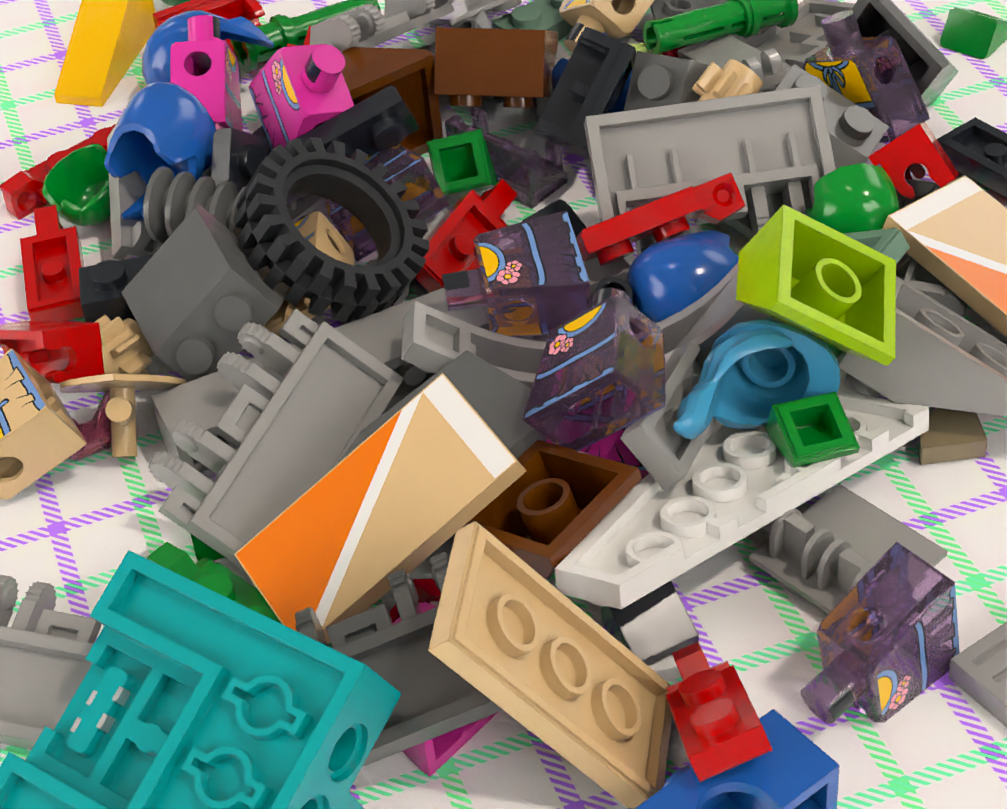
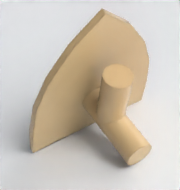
[60,374,187,458]

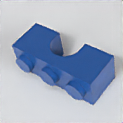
[628,708,840,809]

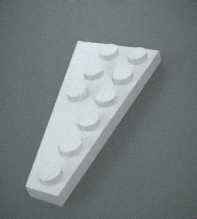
[555,390,929,609]

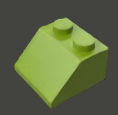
[735,204,896,366]

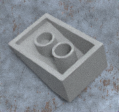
[839,276,1007,416]

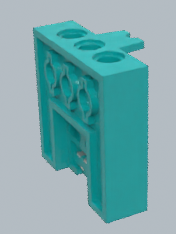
[0,550,402,809]

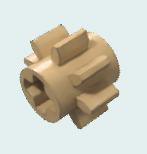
[692,59,764,101]
[95,315,154,375]

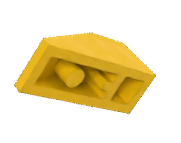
[54,0,156,107]

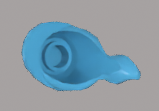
[673,317,841,440]

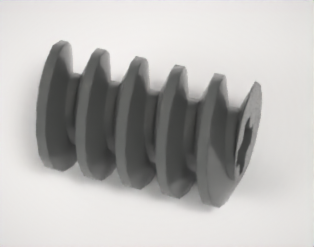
[143,166,254,250]

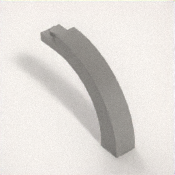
[401,263,785,399]

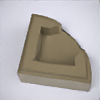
[919,408,988,465]

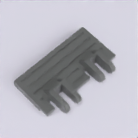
[295,551,503,767]

